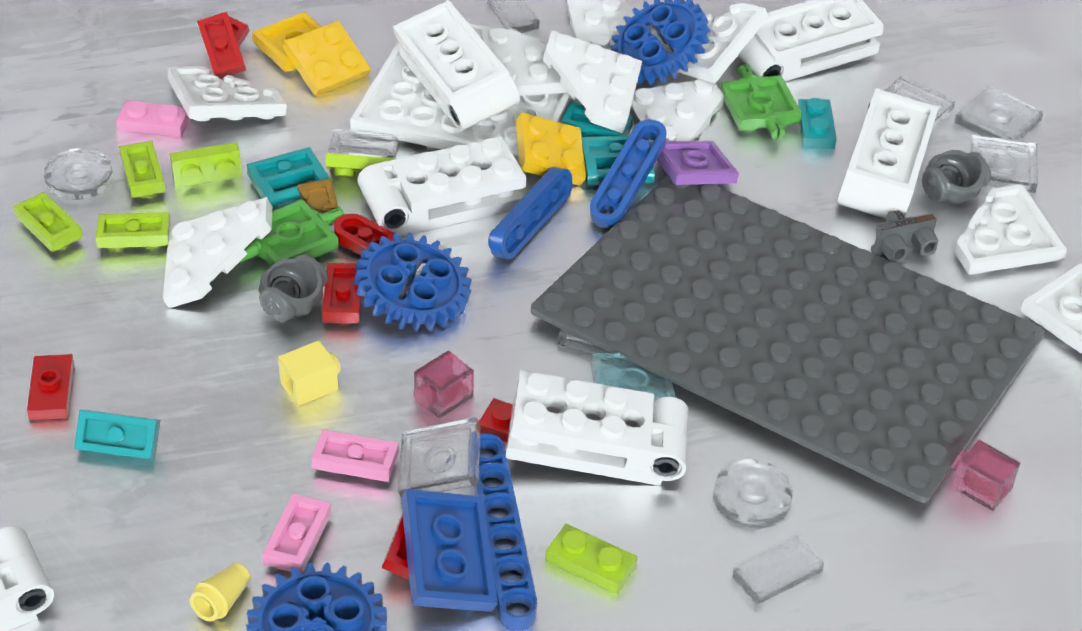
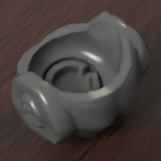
[922,150,991,206]
[258,254,328,322]

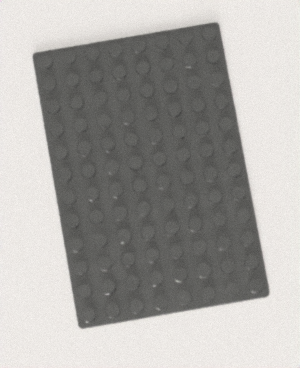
[530,175,1045,503]

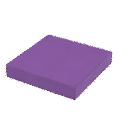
[657,141,739,185]

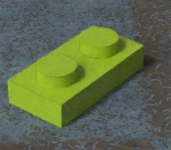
[119,141,166,198]
[169,142,242,188]
[325,153,395,177]
[13,192,83,252]
[95,212,171,248]
[545,523,638,595]

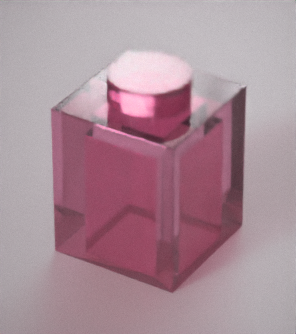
[413,350,474,419]
[952,440,1020,511]

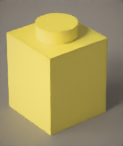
[278,341,341,407]

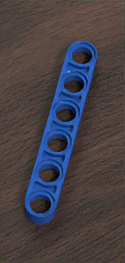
[469,434,537,631]

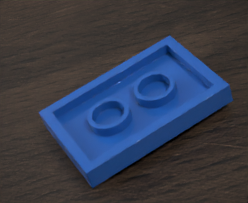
[401,489,498,612]

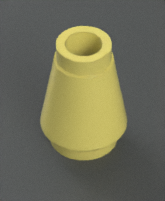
[190,563,251,621]

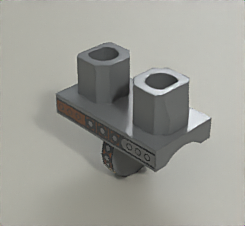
[871,210,939,262]

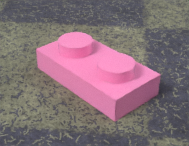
[116,100,190,138]
[311,429,399,482]
[262,494,332,574]

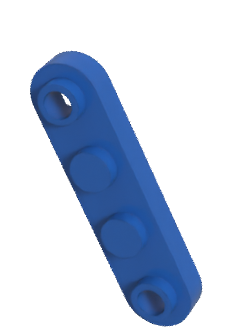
[590,119,667,228]
[488,167,572,260]

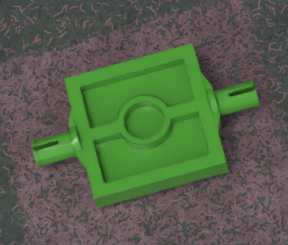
[720,64,802,140]
[239,199,345,266]

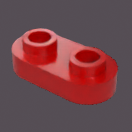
[334,214,394,255]

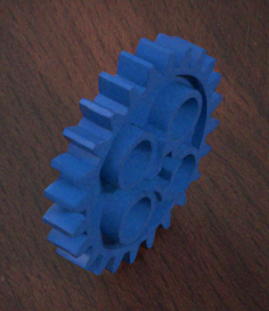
[610,0,711,85]
[354,233,472,332]
[246,563,387,631]

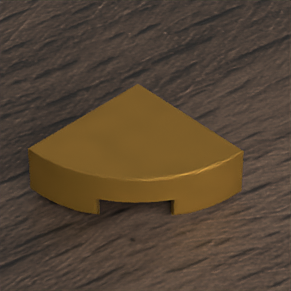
[297,178,338,213]

